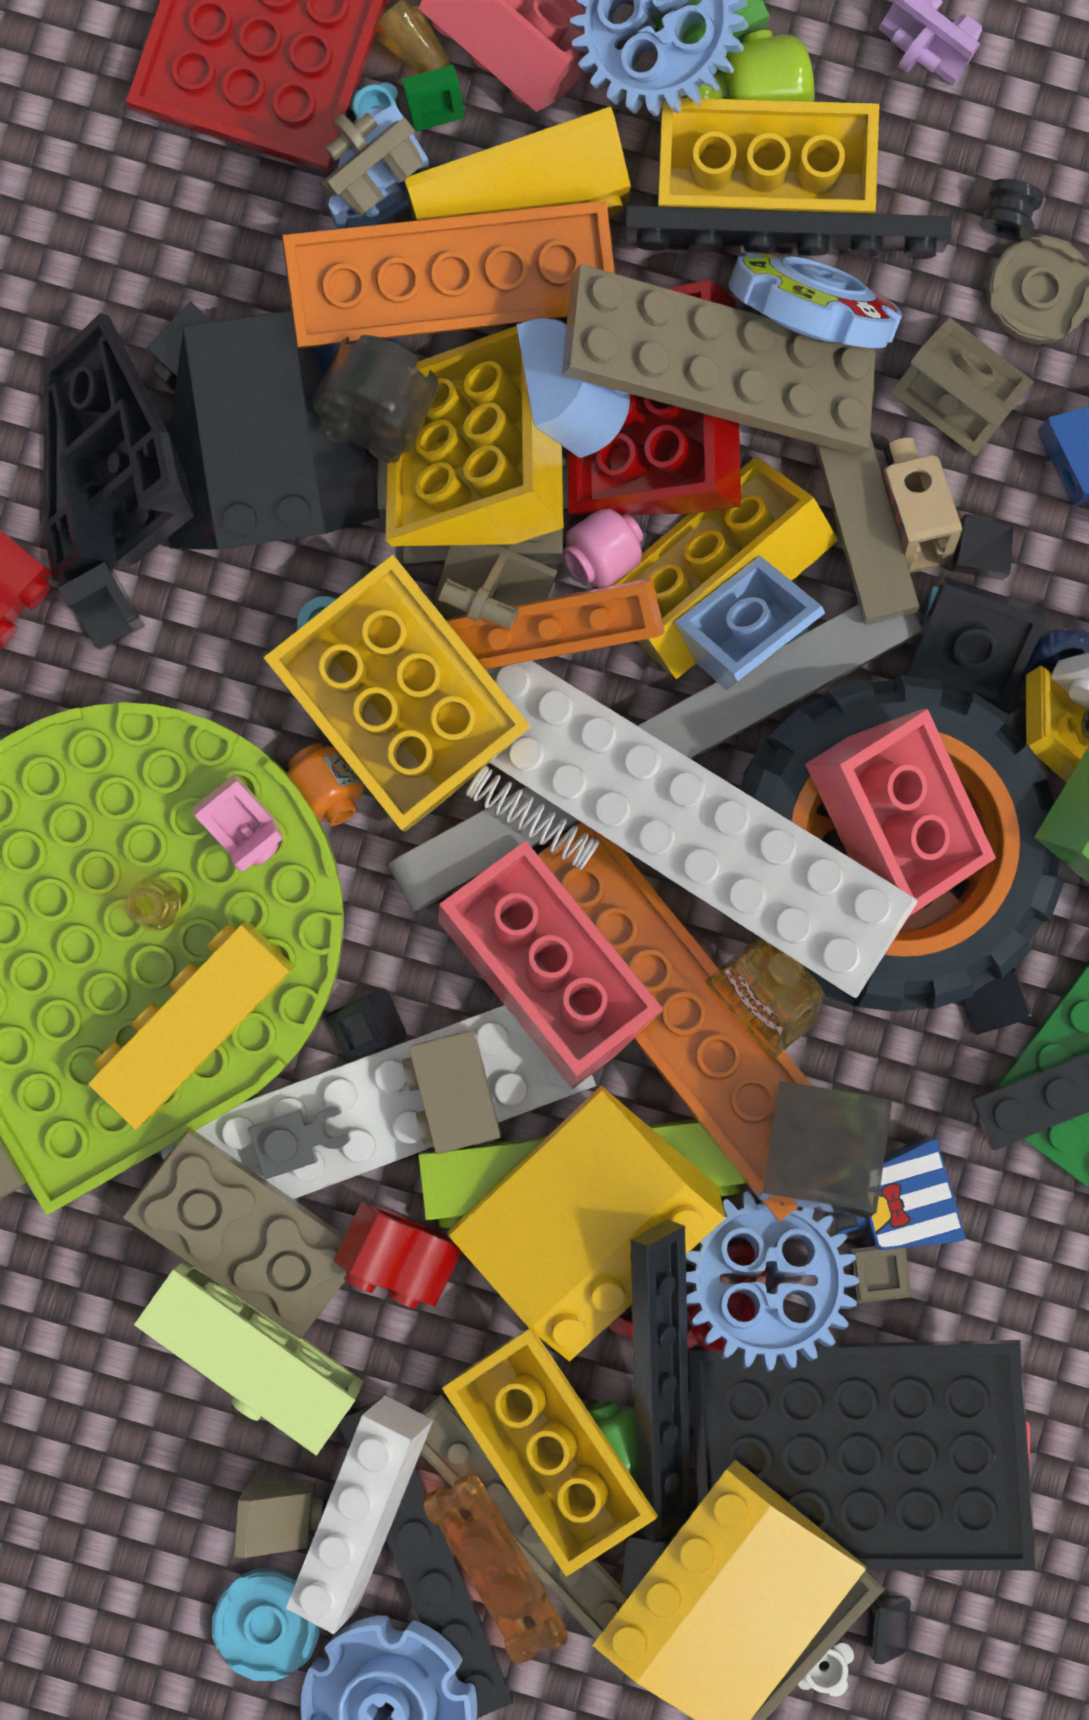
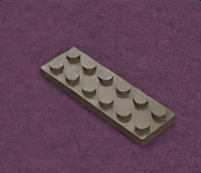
[562,264,876,456]

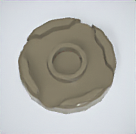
[986,236,1089,345]

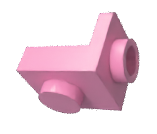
[192,773,283,872]

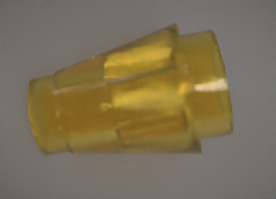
[374,0,451,74]
[125,877,181,931]

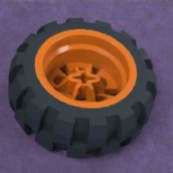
[739,675,1064,1012]

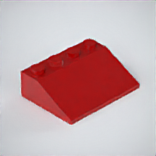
[565,279,741,516]

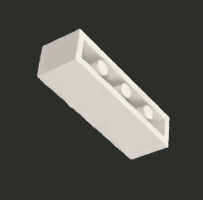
[286,1396,433,1634]

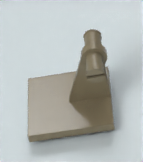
[432,545,558,631]

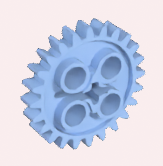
[570,0,748,116]
[686,1191,859,1372]

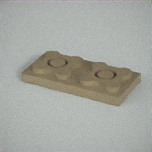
[123,1127,346,1339]

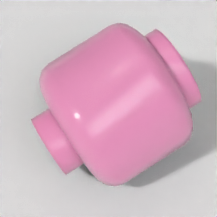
[563,509,643,588]

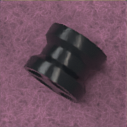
[980,178,1044,241]

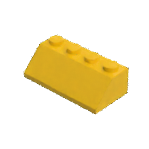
[658,98,879,214]
[404,106,631,221]
[607,456,839,680]
[442,1327,658,1577]

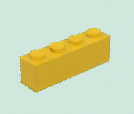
[88,922,295,1130]

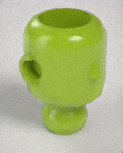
[682,30,815,102]

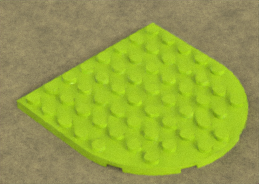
[0,702,344,1216]

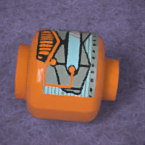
[287,743,364,826]

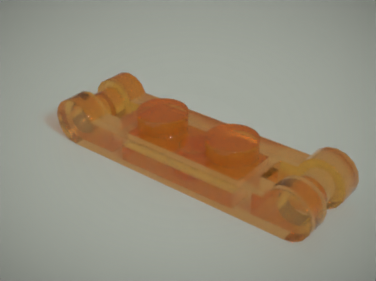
[423,1473,568,1665]

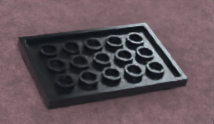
[689,1340,1036,1571]

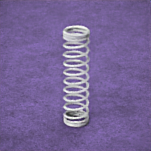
[466,766,600,870]

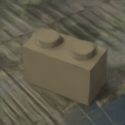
[402,1029,501,1155]

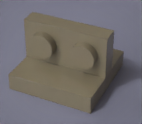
[891,318,1034,457]

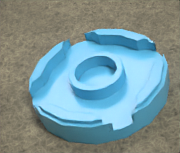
[212,1568,321,1681]

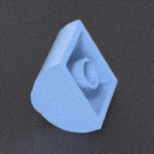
[517,318,630,458]

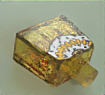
[705,938,825,1060]

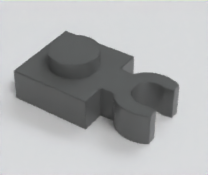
[247,1106,351,1180]

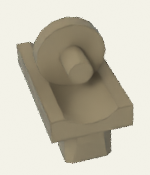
[320,113,424,215]

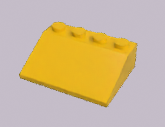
[386,325,563,546]
[264,555,531,832]
[449,1086,725,1362]
[592,1460,867,1720]

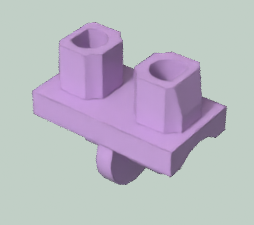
[878,0,982,86]

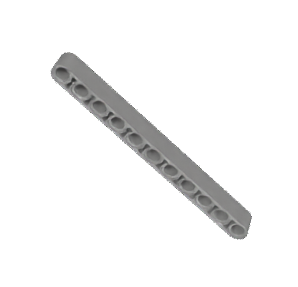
[387,604,922,912]

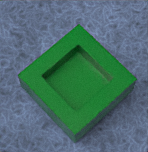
[402,64,466,132]

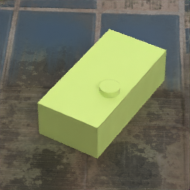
[134,1260,364,1456]

